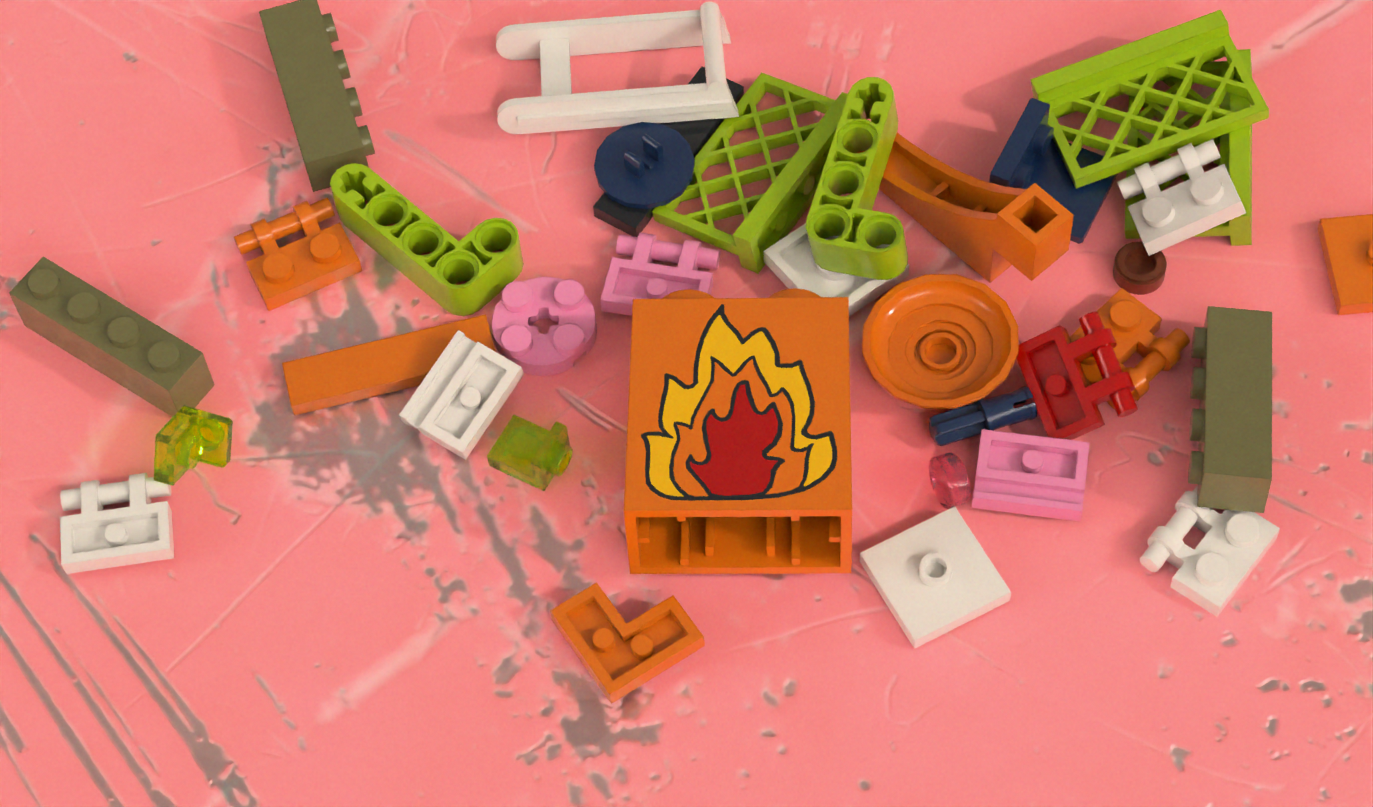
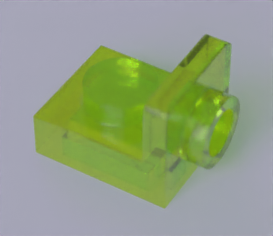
[154,405,233,486]
[487,415,573,491]

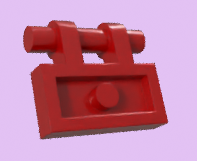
[1016,312,1138,440]

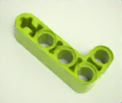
[806,77,908,280]
[330,163,524,316]

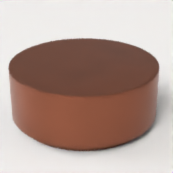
[1113,241,1167,295]

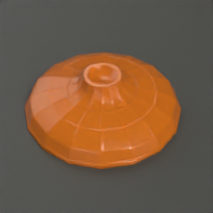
[862,274,1018,409]

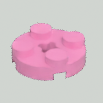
[492,277,597,376]

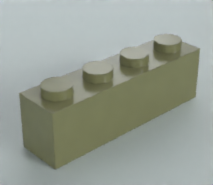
[259,0,375,192]
[9,256,215,423]
[1188,306,1272,513]

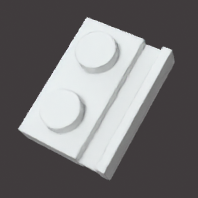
[399,330,524,460]

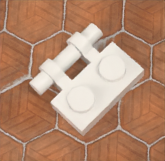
[1117,139,1246,256]
[60,473,174,574]
[1140,486,1280,617]

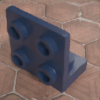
[989,98,1118,244]

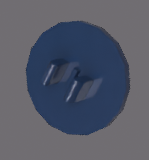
[594,122,695,209]

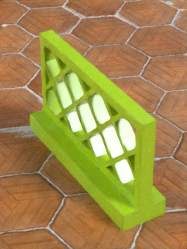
[1030,9,1269,189]
[1125,49,1252,246]
[652,72,848,274]

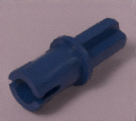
[928,386,1037,446]

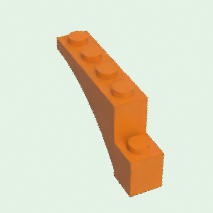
[856,132,1074,283]

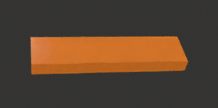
[282,314,495,416]

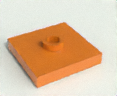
[1317,214,1373,315]

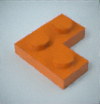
[550,582,705,704]

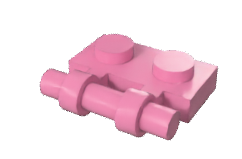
[600,232,721,316]

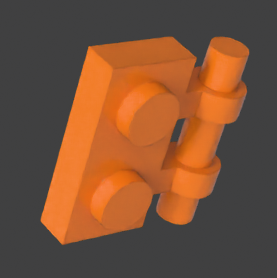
[233,198,362,311]
[1070,288,1190,409]

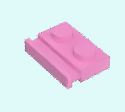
[972,429,1090,521]

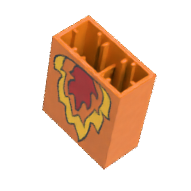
[624,288,852,574]

